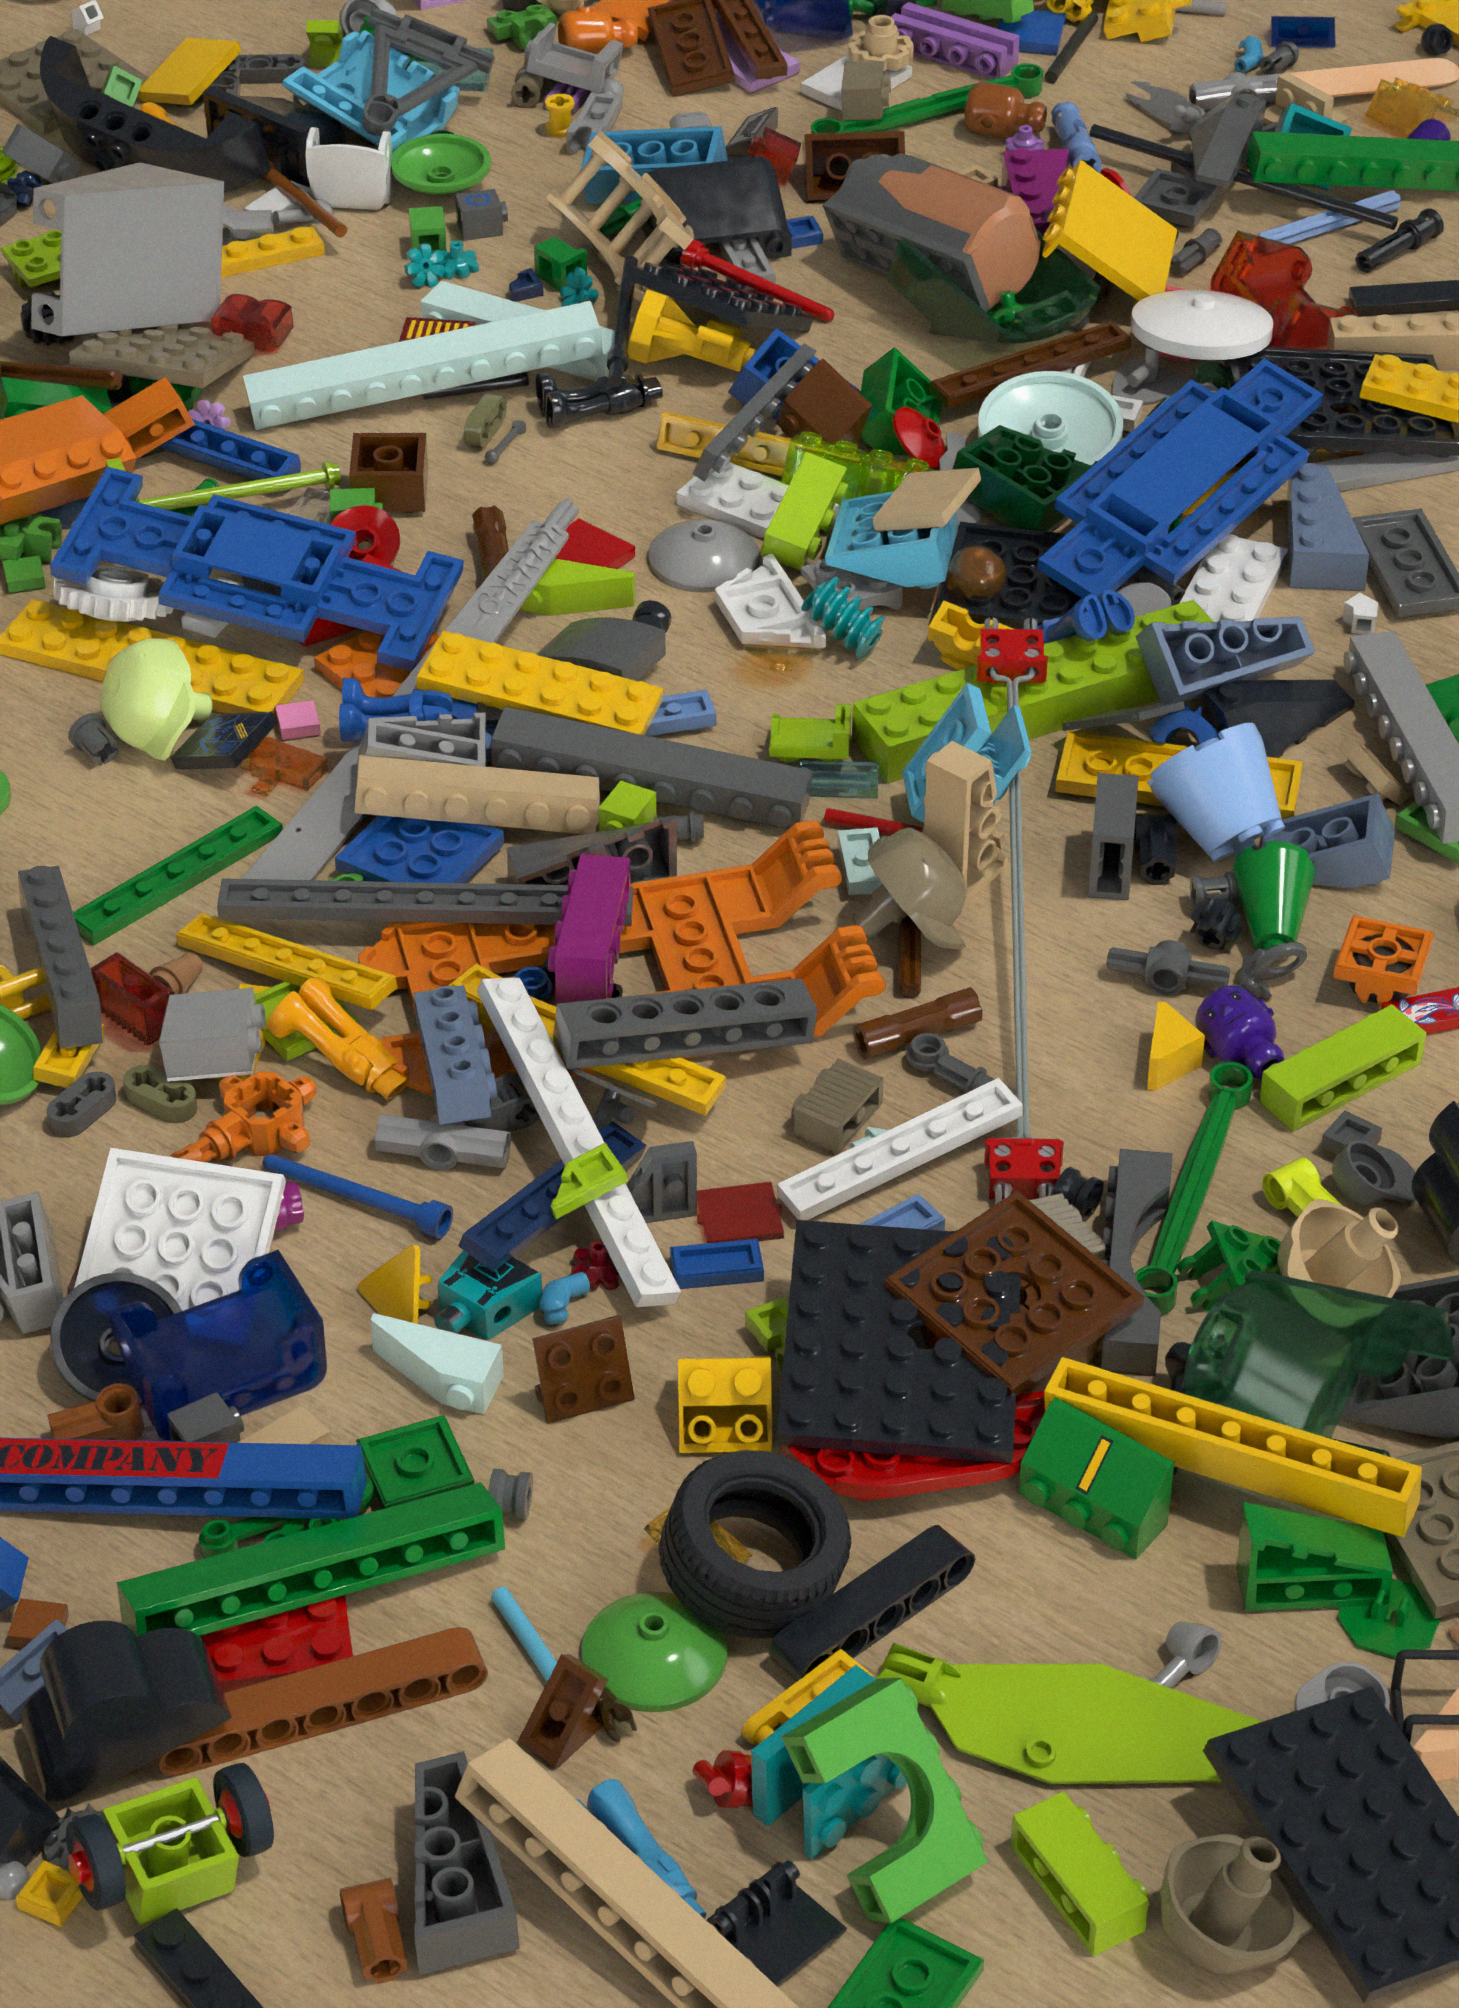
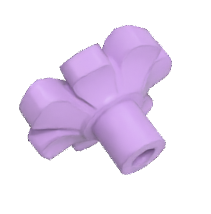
[188,400,230,429]

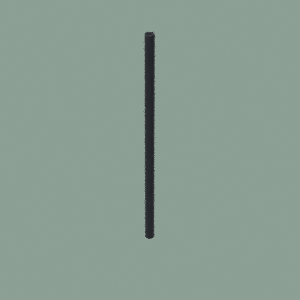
[1090,124,1398,230]

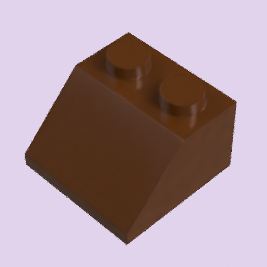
[776,358,873,452]

